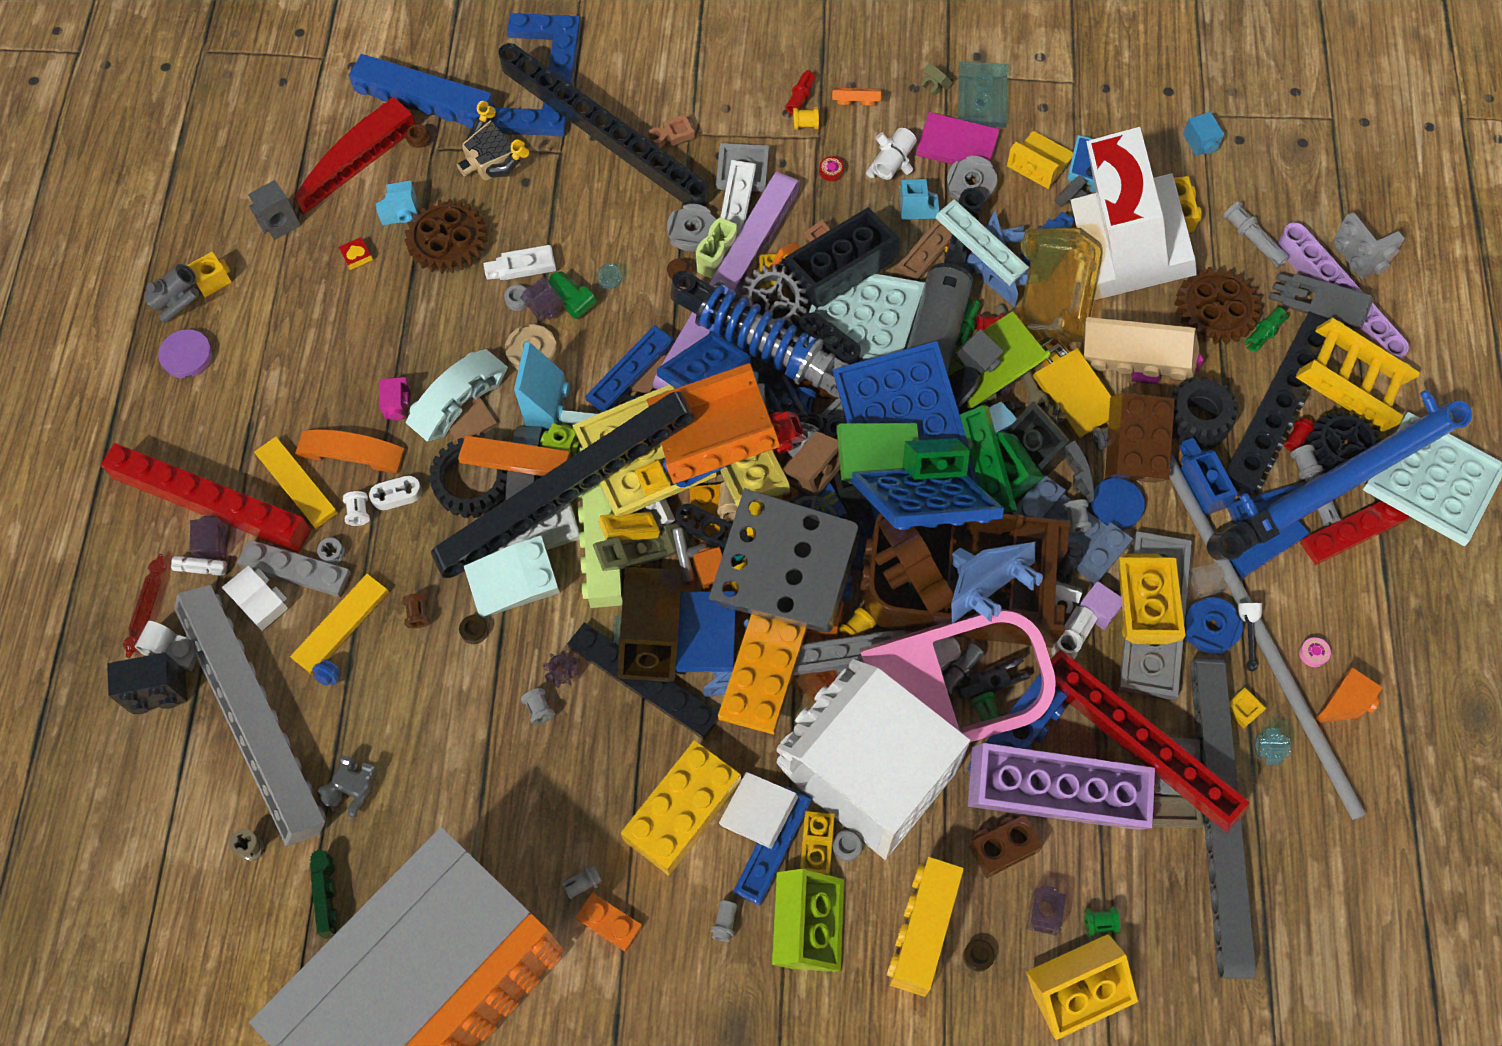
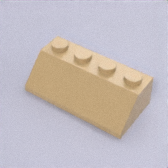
[1084,317,1199,380]

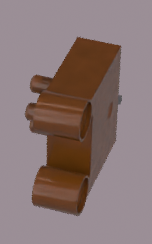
[874,518,954,615]

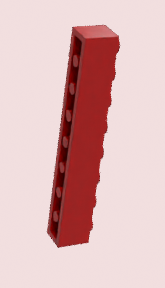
[100,443,311,553]
[1050,649,1250,833]

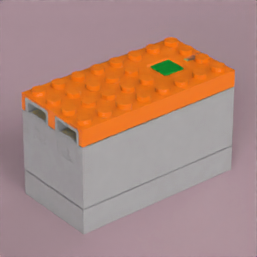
[249,827,564,1046]

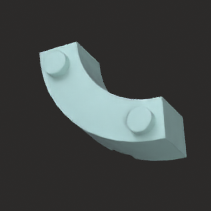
[406,349,508,442]

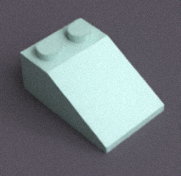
[464,536,560,618]

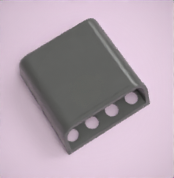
[709,488,860,633]

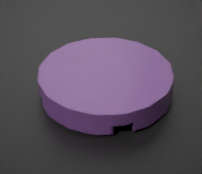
[158,329,212,378]

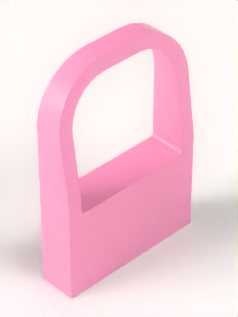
[860,609,1056,742]

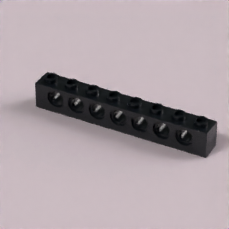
[1225,311,1328,497]

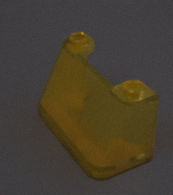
[1008,228,1103,342]

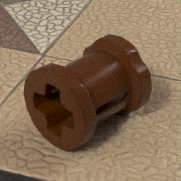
[402,593,430,629]

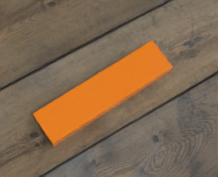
[458,435,571,476]

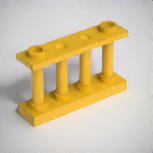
[1296,318,1420,432]

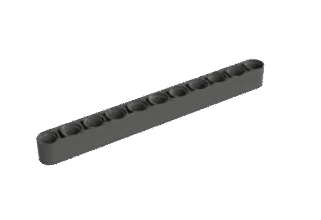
[1190,658,1256,979]

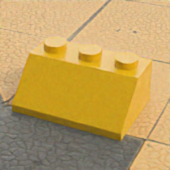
[1026,934,1138,1040]

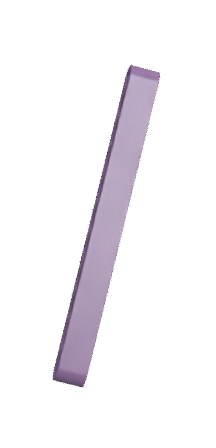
[653,172,800,389]

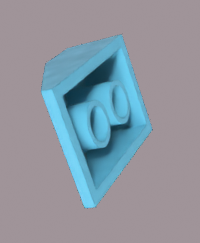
[514,342,570,430]

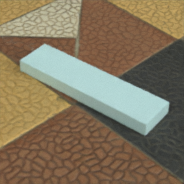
[936,199,1029,286]

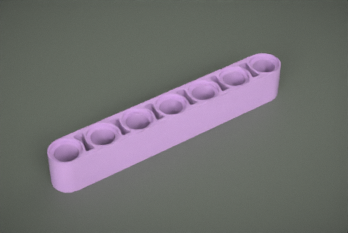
[1277,223,1409,360]

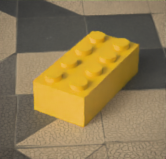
[620,740,741,876]
[886,857,964,997]

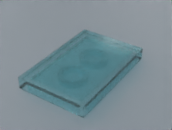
[957,62,1007,127]

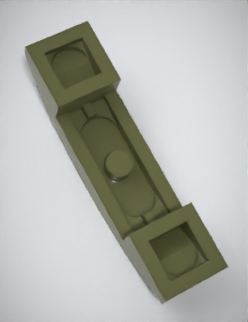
[593,521,696,571]

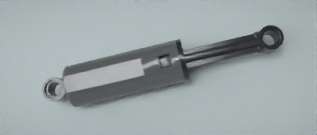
[906,188,985,375]

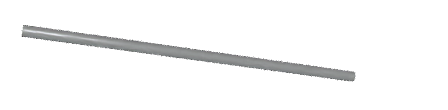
[1169,452,1366,821]

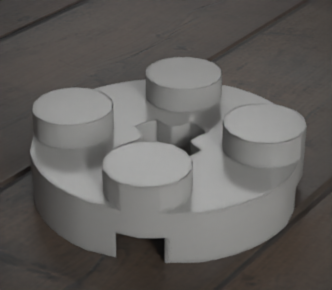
[947,156,997,204]
[667,204,716,252]

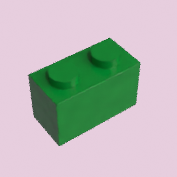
[902,438,970,480]

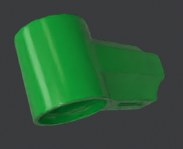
[546,271,597,320]

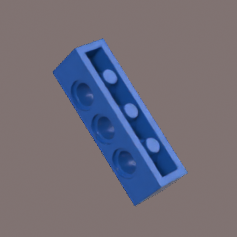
[967,675,1067,771]

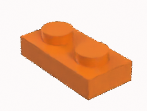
[832,87,881,106]
[575,892,643,952]

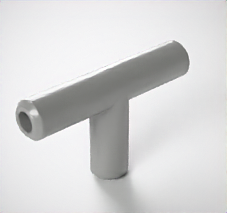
[672,527,707,583]

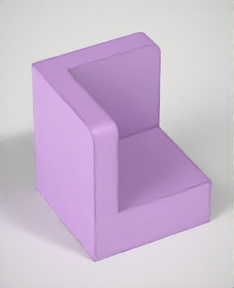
[1079,582,1122,631]

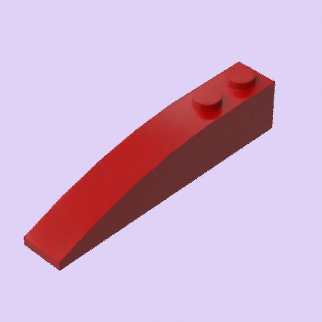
[294,97,415,214]

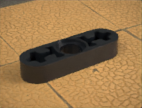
[799,313,861,365]
[676,504,749,556]

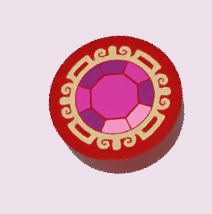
[819,156,844,182]

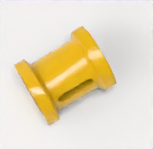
[793,107,819,130]
[839,608,876,638]

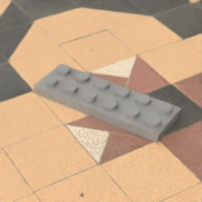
[1118,531,1192,700]

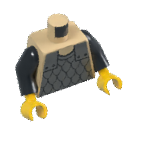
[457,101,529,180]

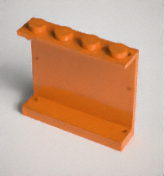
[646,363,780,484]

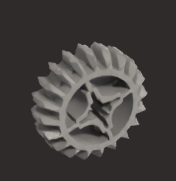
[739,265,809,329]

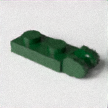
[310,849,340,939]

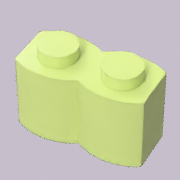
[696,217,737,279]

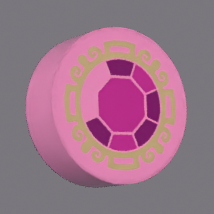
[1299,637,1331,667]

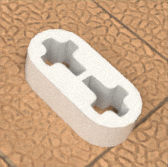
[369,476,422,510]

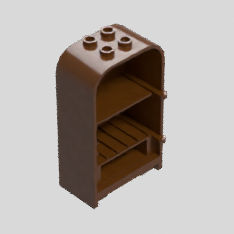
[860,513,1070,648]

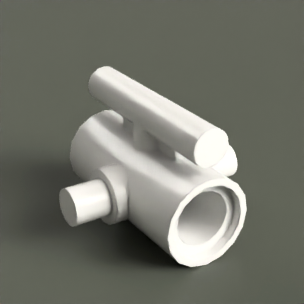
[866,128,917,180]

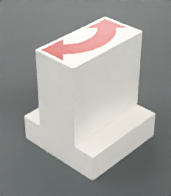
[1071,127,1197,300]

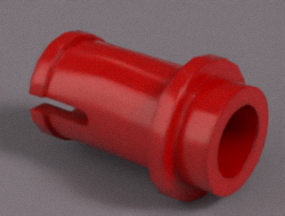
[1284,418,1314,452]

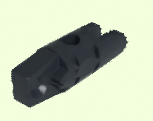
[956,654,1030,699]

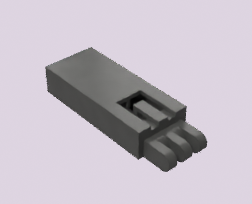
[1268,274,1374,330]

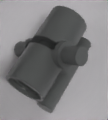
[144,264,199,323]

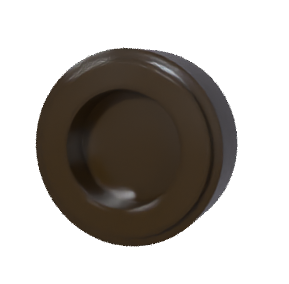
[459,615,488,644]
[963,939,995,972]

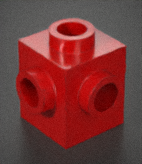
[769,411,806,454]

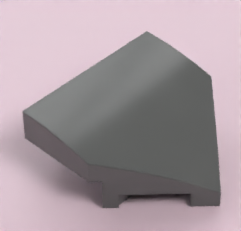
[1065,440,1094,503]

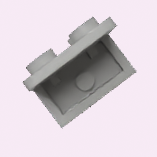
[1333,212,1405,280]

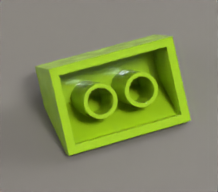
[772,869,844,972]

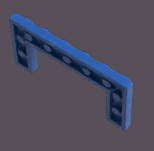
[492,13,581,136]

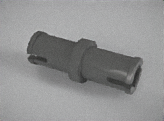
[943,643,984,697]

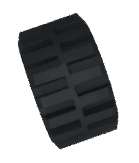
[1170,376,1238,450]

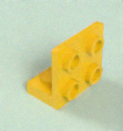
[1007,131,1073,189]

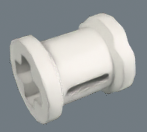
[343,491,370,526]

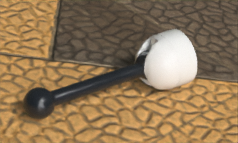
[1238,603,1262,672]

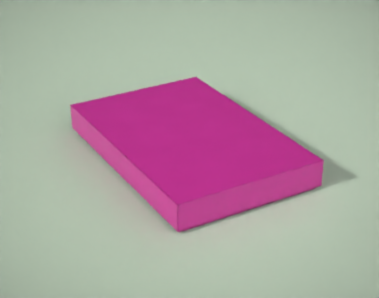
[916,112,1000,164]

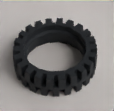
[429,437,508,518]

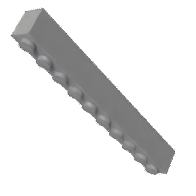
[174,585,326,847]

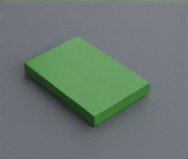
[836,423,919,480]

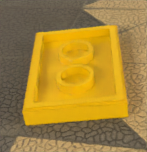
[1033,348,1111,441]

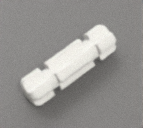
[171,556,227,575]

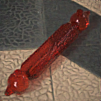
[123,554,167,658]

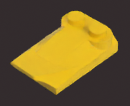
[1118,554,1185,644]

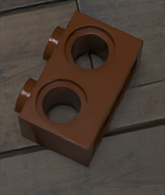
[969,815,1043,879]

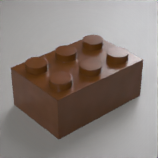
[1105,392,1174,483]

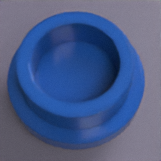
[312,660,341,686]

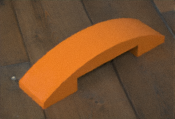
[295,430,405,474]

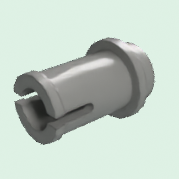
[562,865,602,899]
[711,901,738,942]

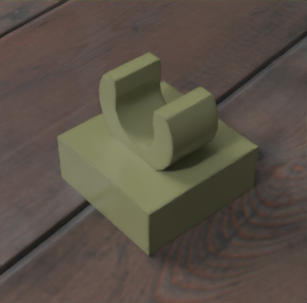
[921,62,953,96]

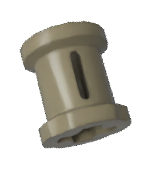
[229,829,265,861]

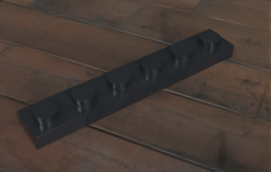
[567,622,719,740]

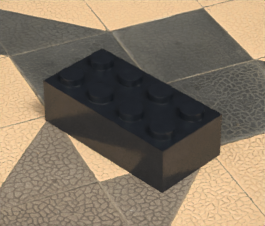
[785,207,900,309]

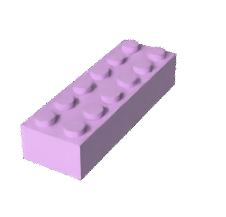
[968,743,1155,830]

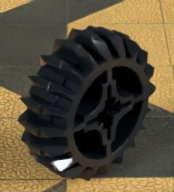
[1306,410,1382,473]

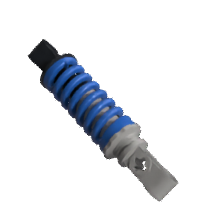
[670,271,849,398]

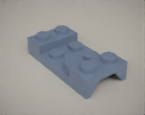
[1010,474,1133,584]

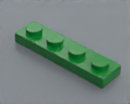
[960,405,1017,514]

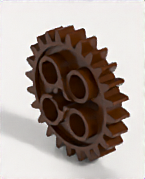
[404,199,487,274]
[1174,267,1262,345]

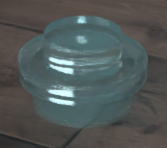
[597,264,622,289]

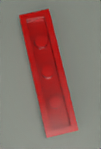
[1300,501,1410,565]

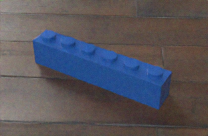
[348,54,495,128]

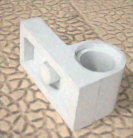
[135,621,198,671]

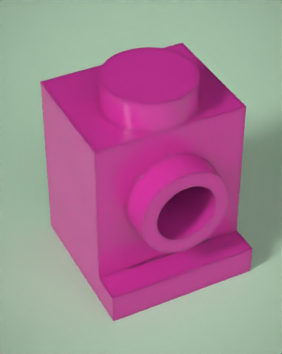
[379,377,411,421]

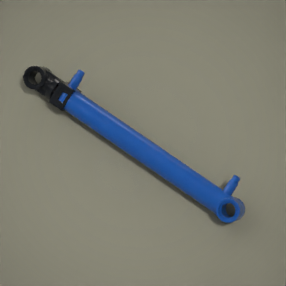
[1207,390,1472,561]

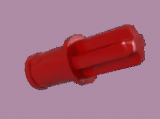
[785,70,816,115]

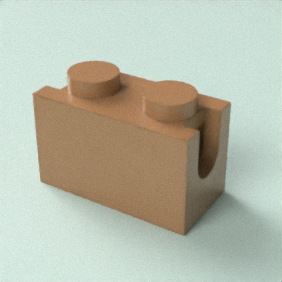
[783,431,840,496]

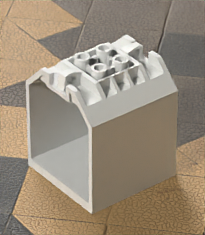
[777,659,971,861]

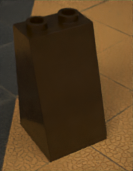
[617,567,681,682]

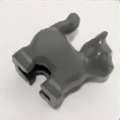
[317,755,377,818]

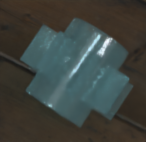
[1255,728,1291,765]

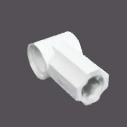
[1051,606,1098,660]

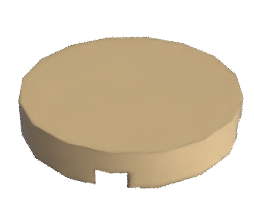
[505,324,557,370]

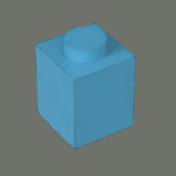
[1183,112,1224,156]

